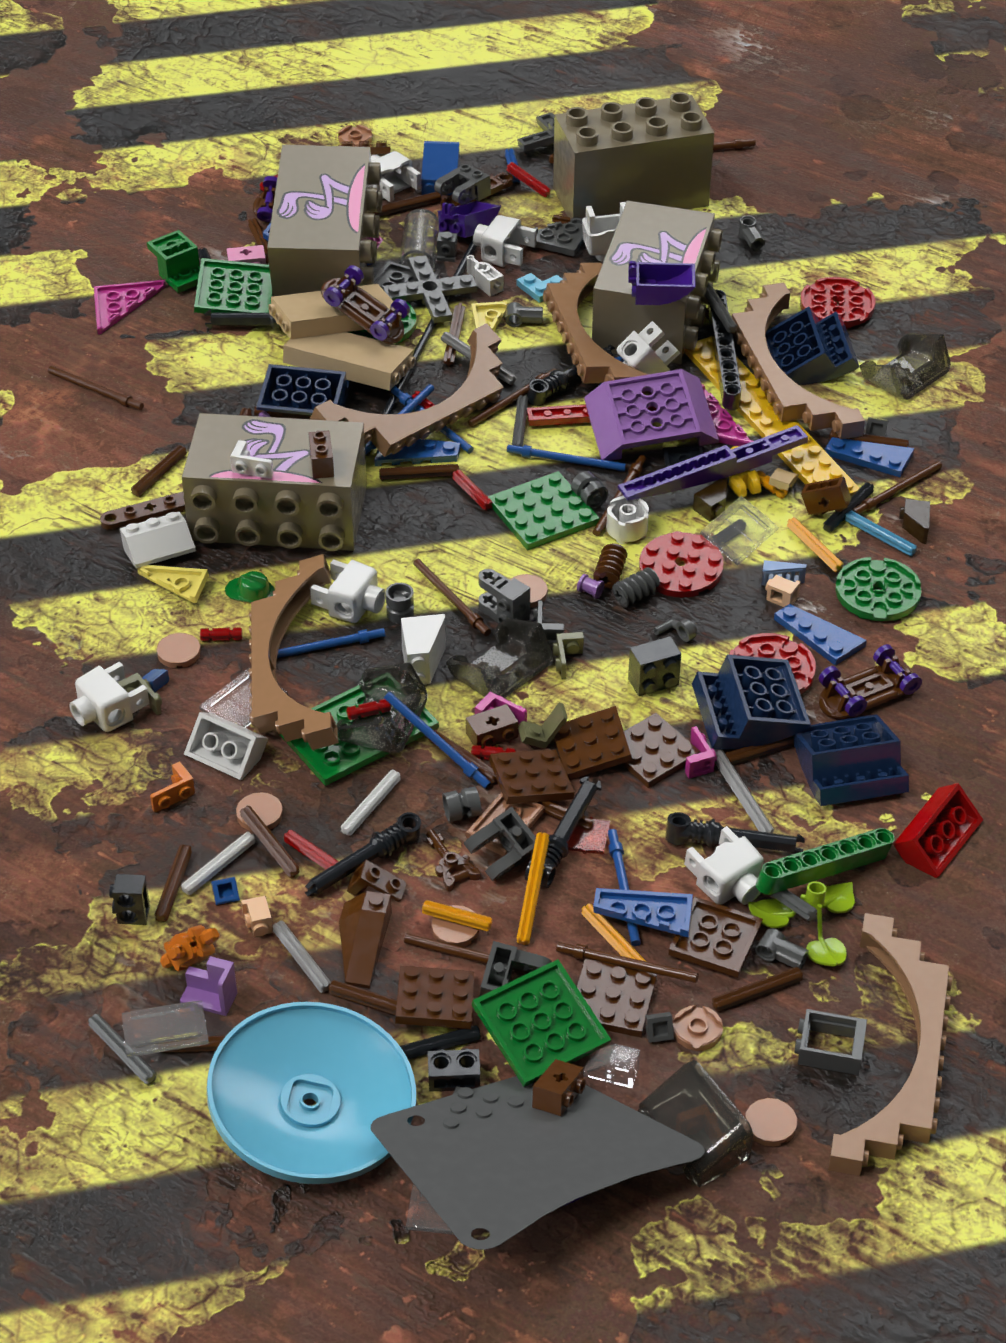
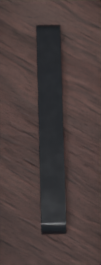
[708,290,741,410]

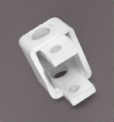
[371,151,421,202]
[582,202,626,262]
[473,215,537,267]
[616,321,680,374]
[310,560,386,623]
[69,662,149,732]
[684,826,764,905]

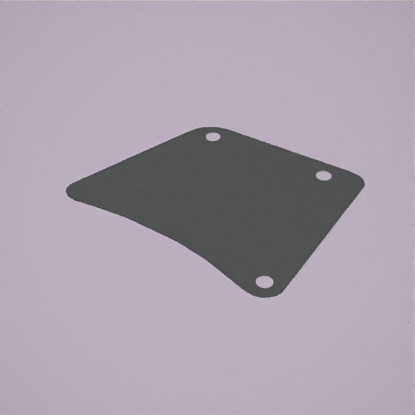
[371,1076,705,1250]

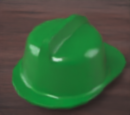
[225,571,275,603]

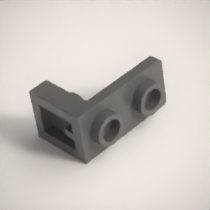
[533,600,564,645]

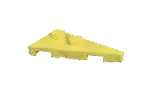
[471,301,508,331]
[137,565,209,603]

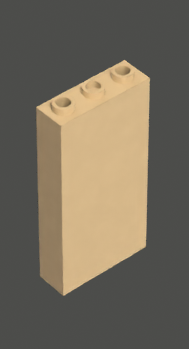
[269,284,393,339]
[283,332,415,391]

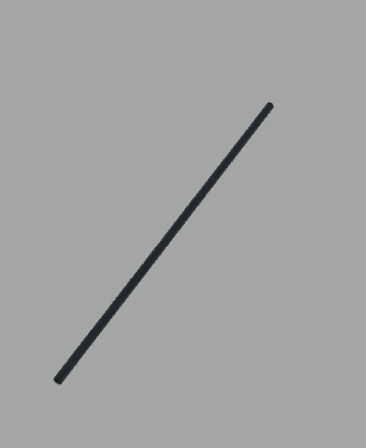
[365,239,477,456]

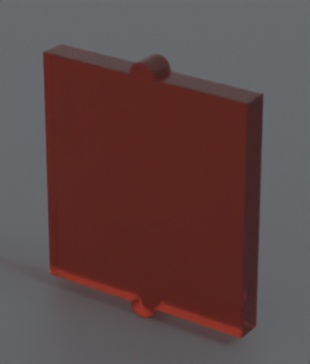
[567,817,610,854]

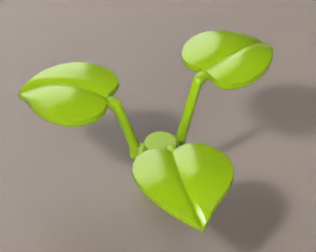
[748,881,855,966]

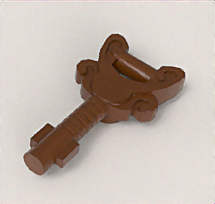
[426,830,481,891]

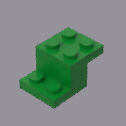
[147,230,200,293]

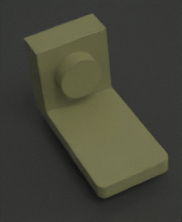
[553,632,584,679]
[117,673,162,715]
[518,702,568,749]

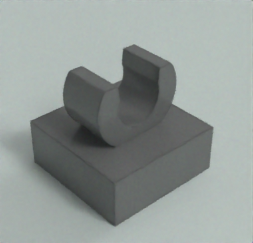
[865,417,888,437]
[645,1012,674,1043]

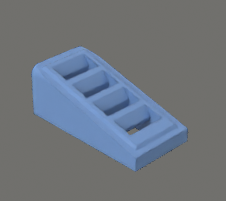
[761,560,807,586]

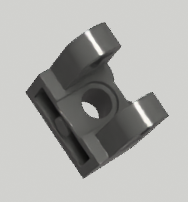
[434,164,491,205]
[478,569,530,632]
[464,807,536,881]
[480,941,552,996]

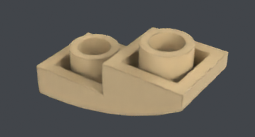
[769,468,799,491]

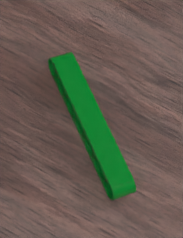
[756,828,895,895]

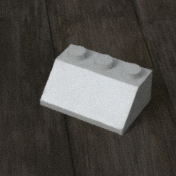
[120,512,196,568]
[184,712,268,780]

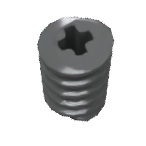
[612,567,660,608]

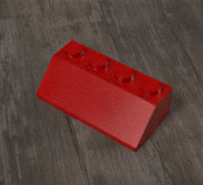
[893,783,983,878]

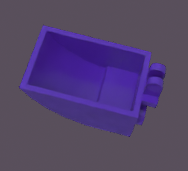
[438,201,501,238]
[628,260,696,305]

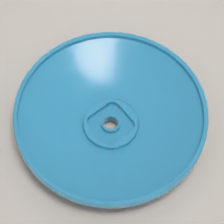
[206,1002,416,1184]

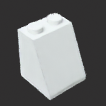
[401,614,446,686]

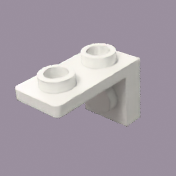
[230,440,274,479]

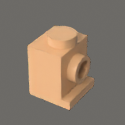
[765,575,801,607]
[241,896,273,937]

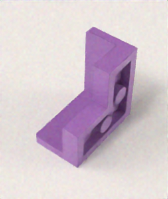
[180,956,237,1016]

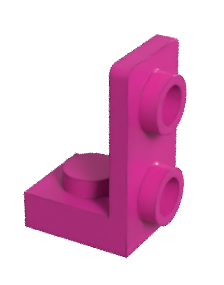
[475,692,527,725]
[685,726,717,779]

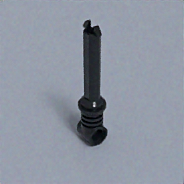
[204,309,282,331]
[527,345,615,406]
[525,776,602,888]
[305,812,421,897]
[665,812,805,854]

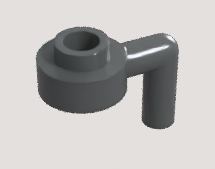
[653,619,697,642]

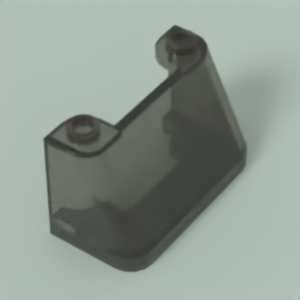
[859,333,951,400]
[446,618,552,698]
[337,663,427,754]
[638,1060,753,1188]

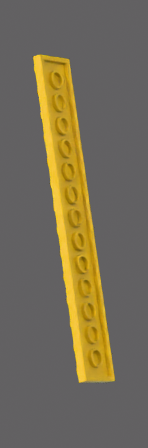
[685,336,859,496]

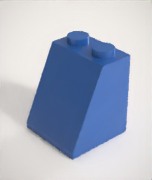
[421,141,460,196]

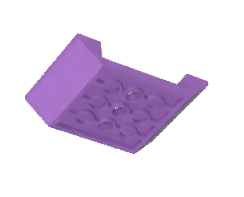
[584,369,719,461]

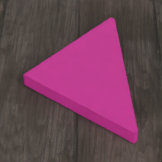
[94,280,166,335]
[696,384,753,446]

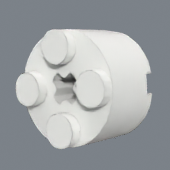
[606,496,649,544]

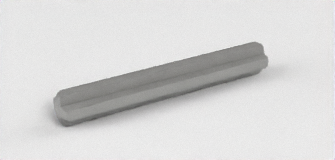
[273,921,331,993]

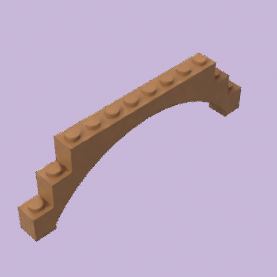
[543,263,652,396]
[732,282,865,439]
[310,323,504,457]
[249,554,338,750]
[828,913,953,1176]

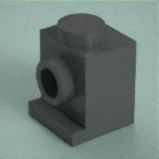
[437,232,457,262]

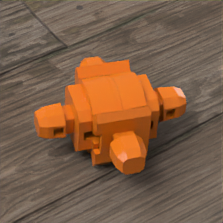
[160,925,220,972]

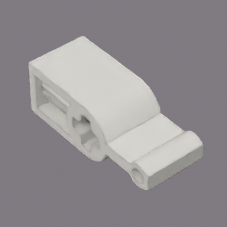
[467,255,504,296]

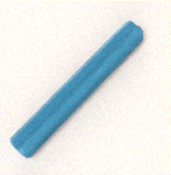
[845,511,917,556]

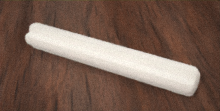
[341,770,400,836]
[181,832,255,895]

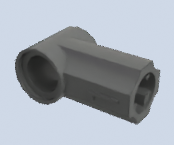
[738,216,766,251]
[506,302,543,327]
[755,929,809,969]

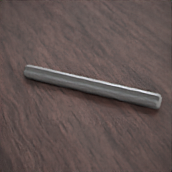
[706,738,774,833]

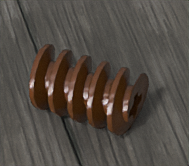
[593,543,628,590]

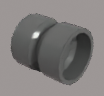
[571,471,609,509]
[386,583,414,624]
[442,786,482,822]

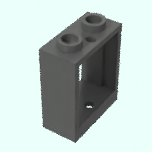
[794,1009,867,1075]

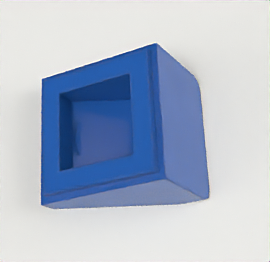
[142,669,169,693]
[211,877,240,905]

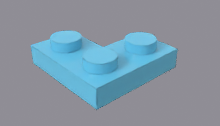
[516,273,563,303]

